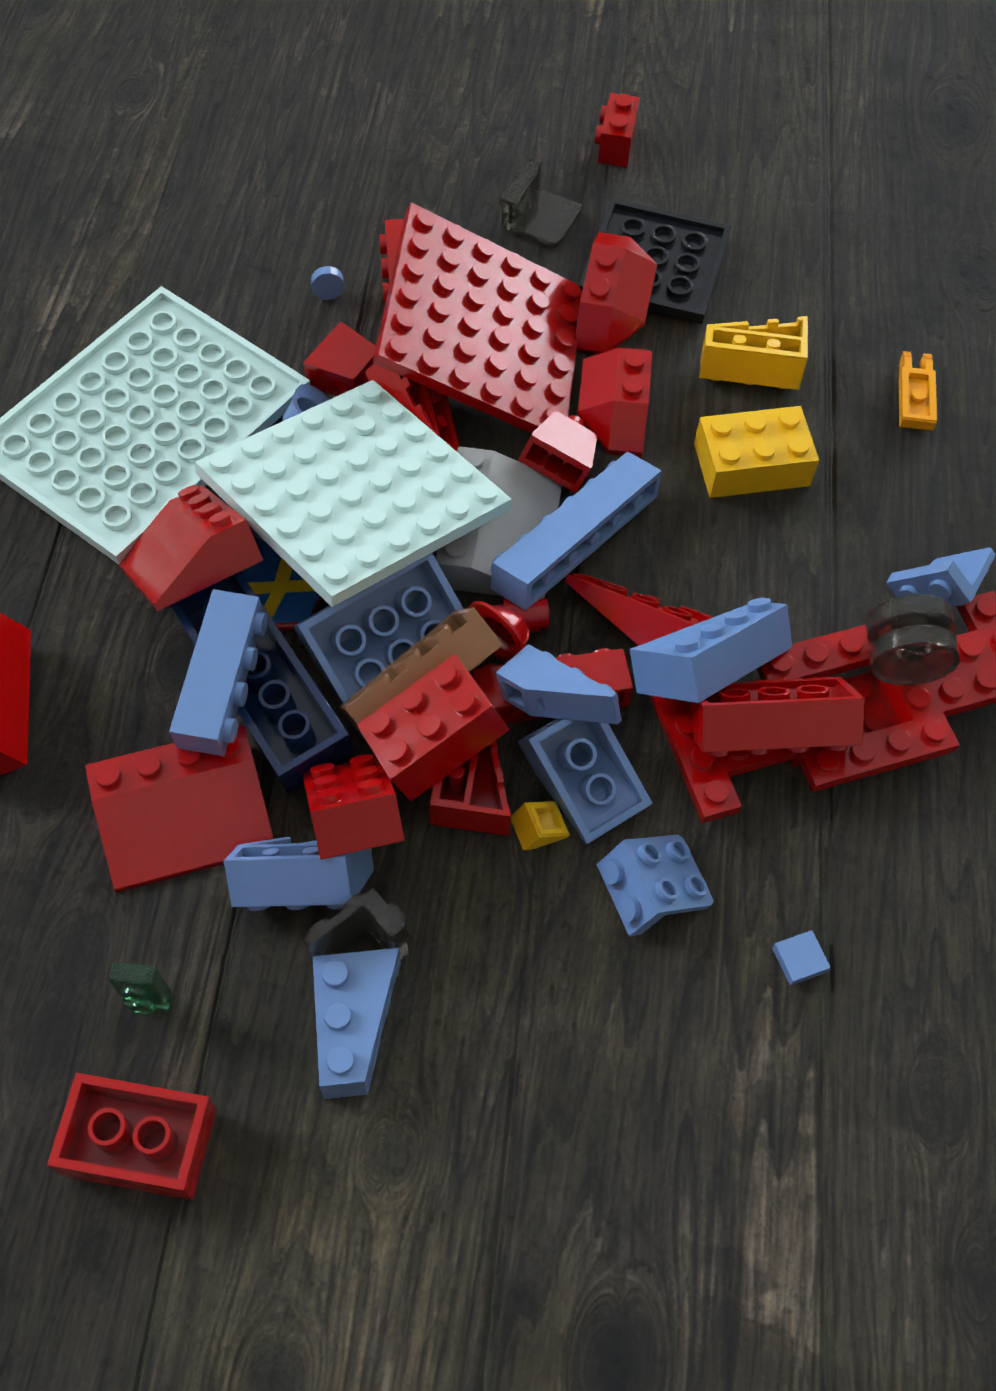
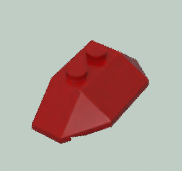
[575,232,657,354]
[578,347,652,457]

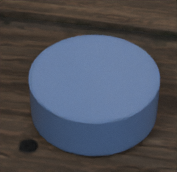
[311,266,344,300]

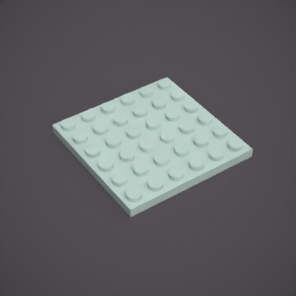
[195,380,512,607]

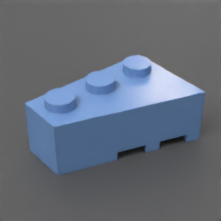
[224,837,374,911]
[313,948,401,1099]

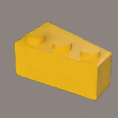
[699,316,808,390]

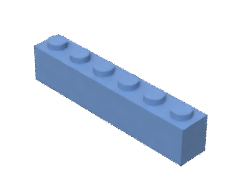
[490,451,662,611]

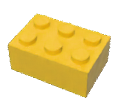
[694,406,819,498]

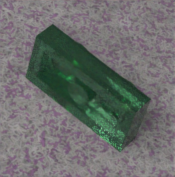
[108,962,172,1014]

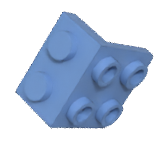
[886,547,996,614]
[596,835,713,937]

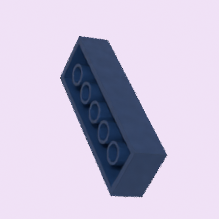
[170,572,355,794]

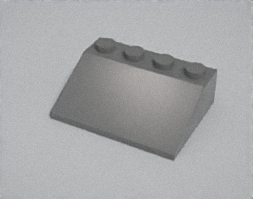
[436,446,562,599]

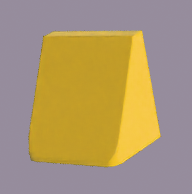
[511,801,570,850]

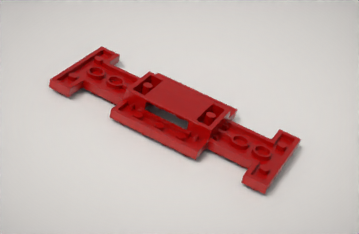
[649,591,996,823]

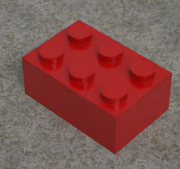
[357,654,510,801]
[302,754,405,860]
[47,1073,217,1200]

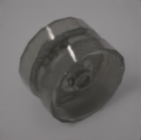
[865,594,961,686]

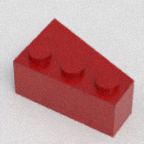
[365,364,459,452]
[430,741,511,836]

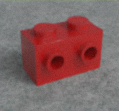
[594,93,640,167]

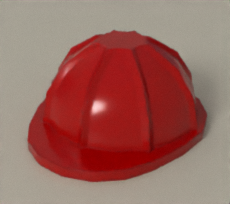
[468,601,530,662]

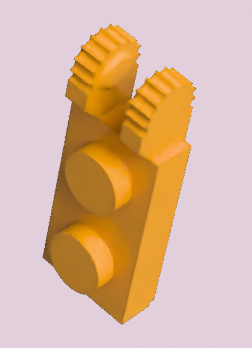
[899,351,937,431]

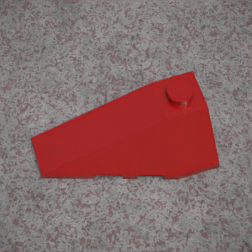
[565,574,713,646]

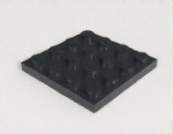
[578,198,732,324]

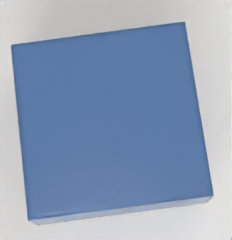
[772,930,831,986]

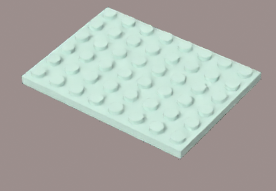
[0,286,310,564]

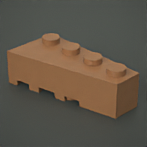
[338,607,503,742]

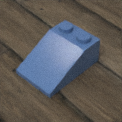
[517,718,653,844]

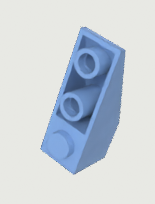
[496,644,622,724]

